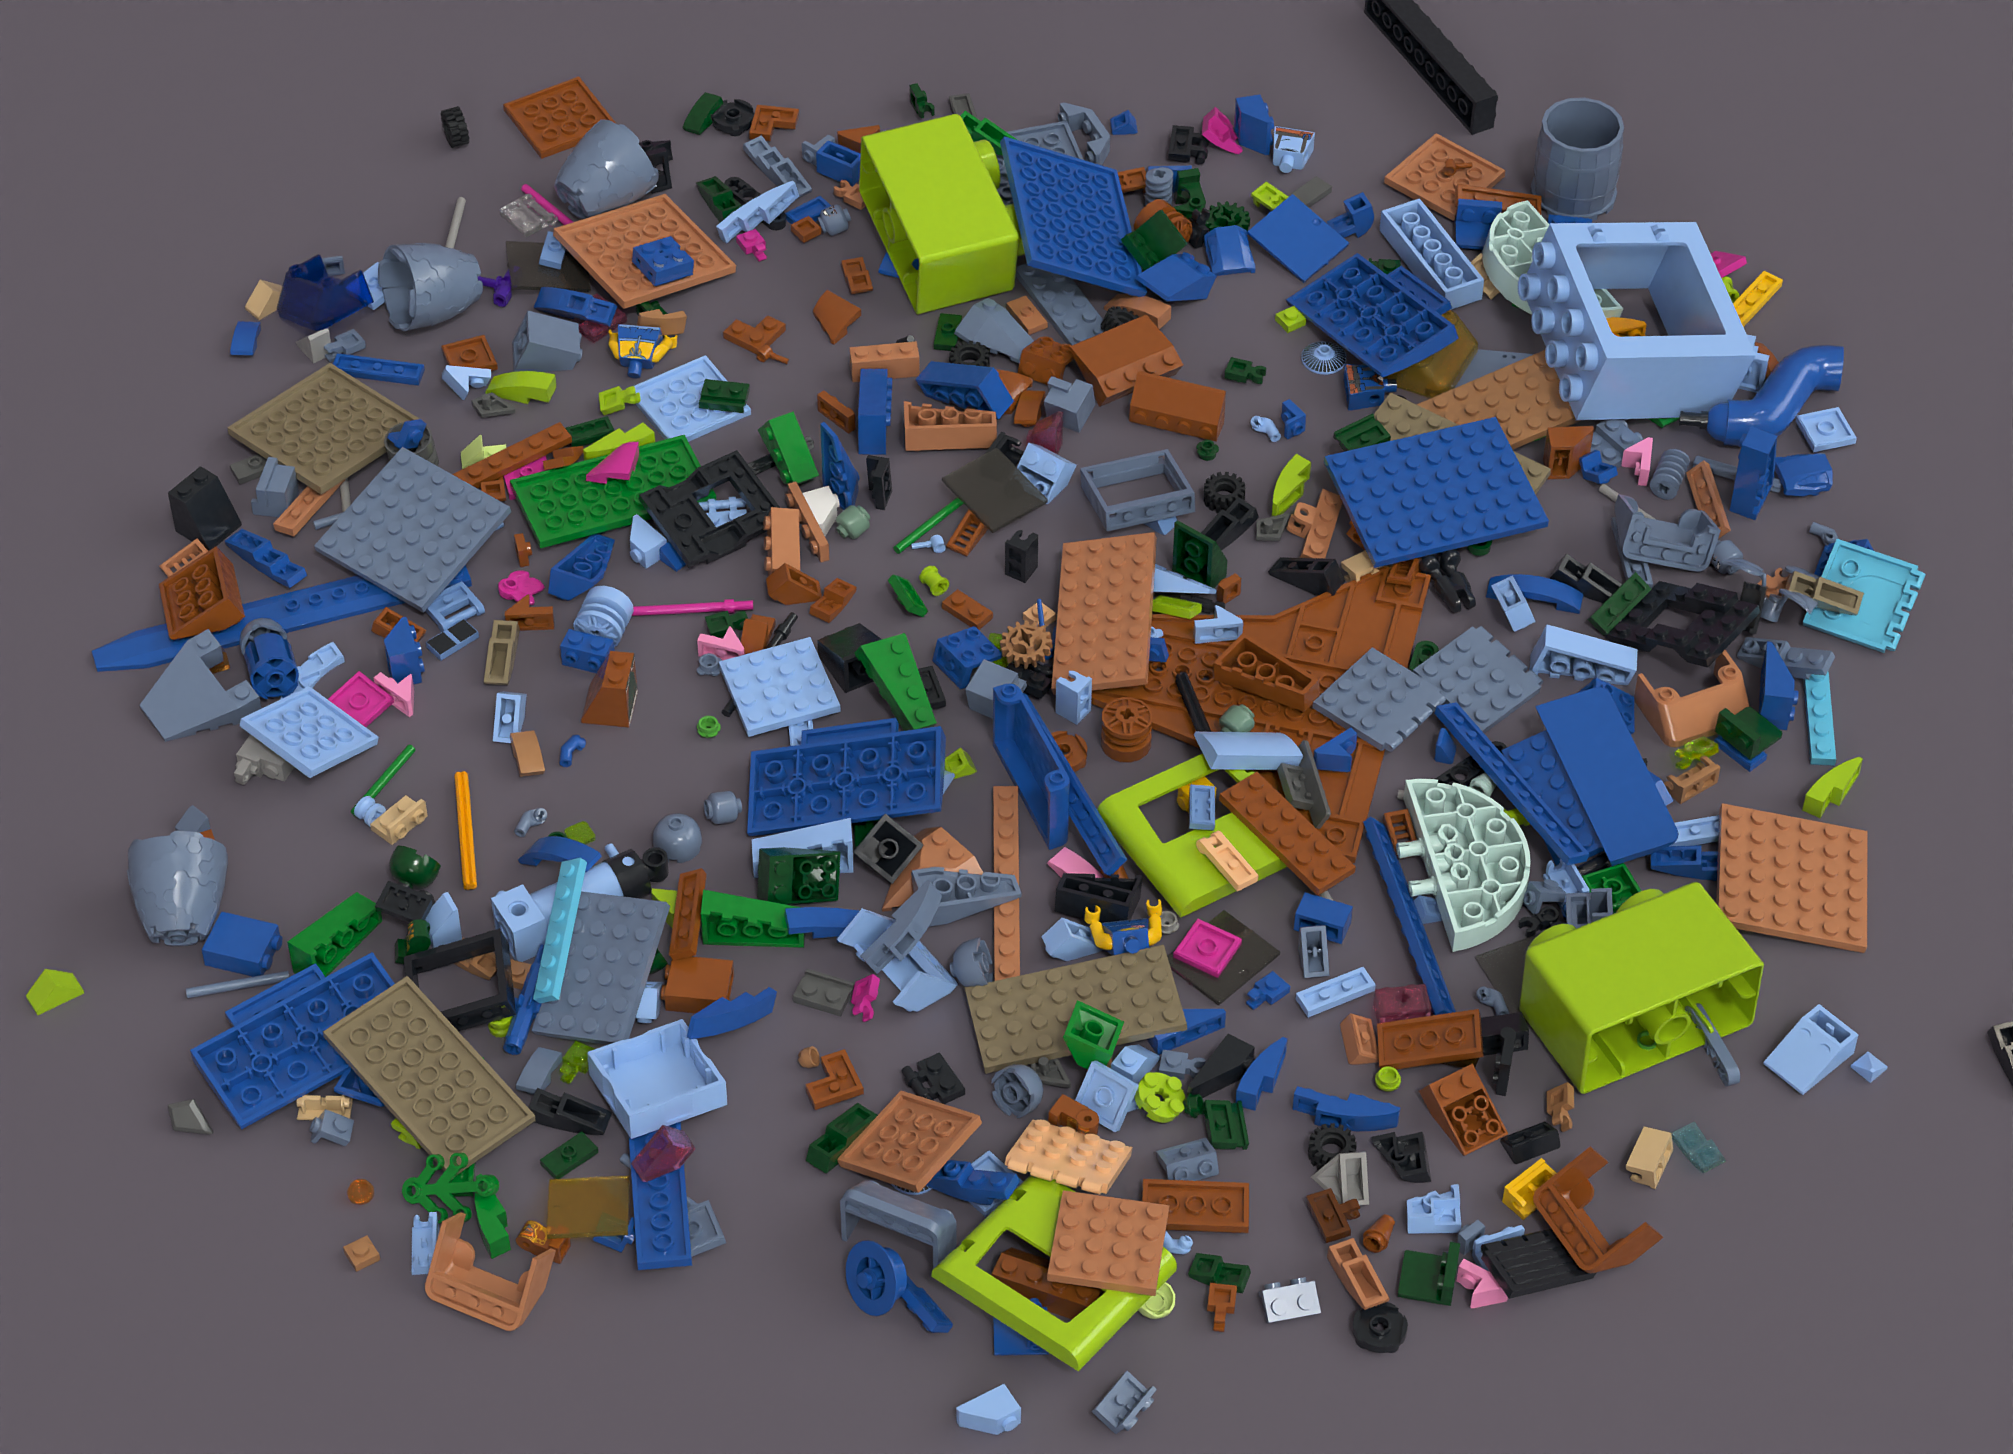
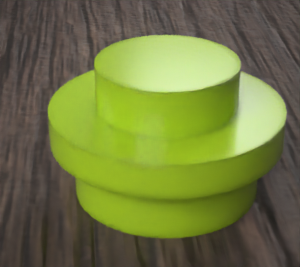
[1375,1066,1401,1091]

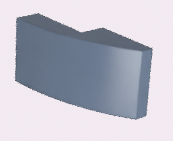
[516,1047,562,1094]

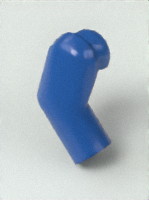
[559,735,586,767]

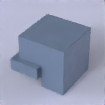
[1044,376,1096,433]
[251,457,299,517]
[965,659,1027,719]
[1566,888,1613,928]

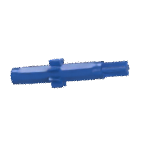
[503,944,544,1055]

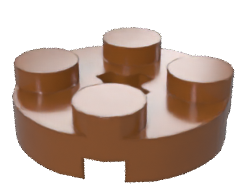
[1051,731,1088,772]

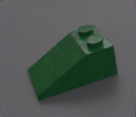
[1172,520,1228,588]

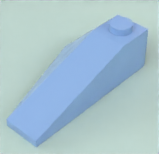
[1153,564,1217,594]

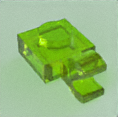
[1674,736,1719,769]
[560,1041,595,1084]

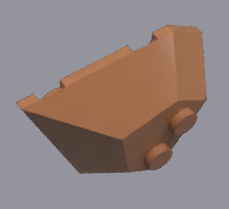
[882,827,983,912]

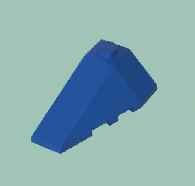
[820,422,860,511]
[548,534,615,600]

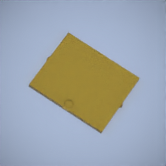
[547,1176,629,1239]

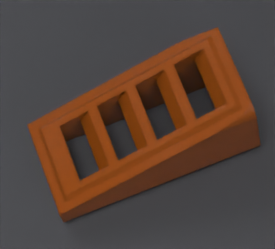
[946,509,990,557]
[1387,557,1422,585]
[371,607,426,642]
[1382,809,1417,859]

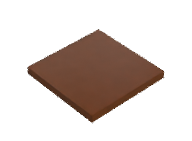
[503,77,617,159]

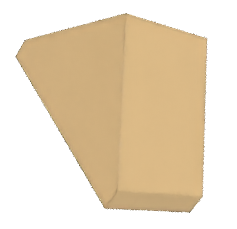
[245,280,295,320]

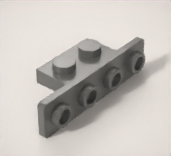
[1277,740,1331,829]

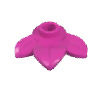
[498,571,545,605]

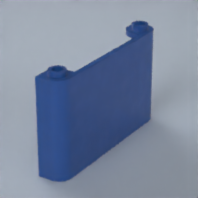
[993,684,1070,850]

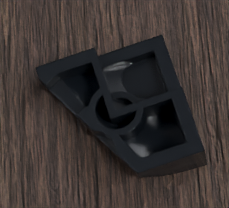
[1371,1132,1431,1183]

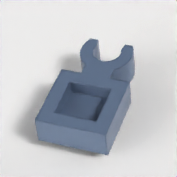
[1159,1050,1206,1080]

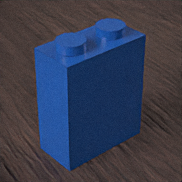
[202,911,283,977]

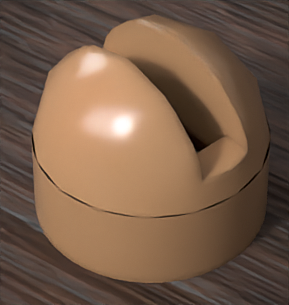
[798,1046,820,1068]

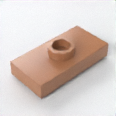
[1006,295,1048,335]

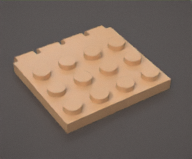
[1005,1120,1132,1195]

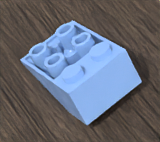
[1763,1004,1858,1095]

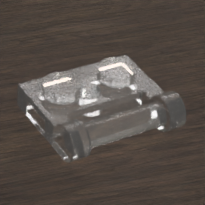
[500,194,558,237]

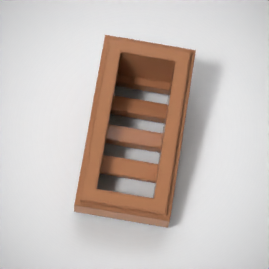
[159,538,208,577]

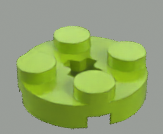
[1134,1072,1185,1123]

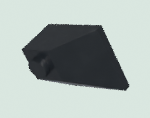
[853,814,924,884]

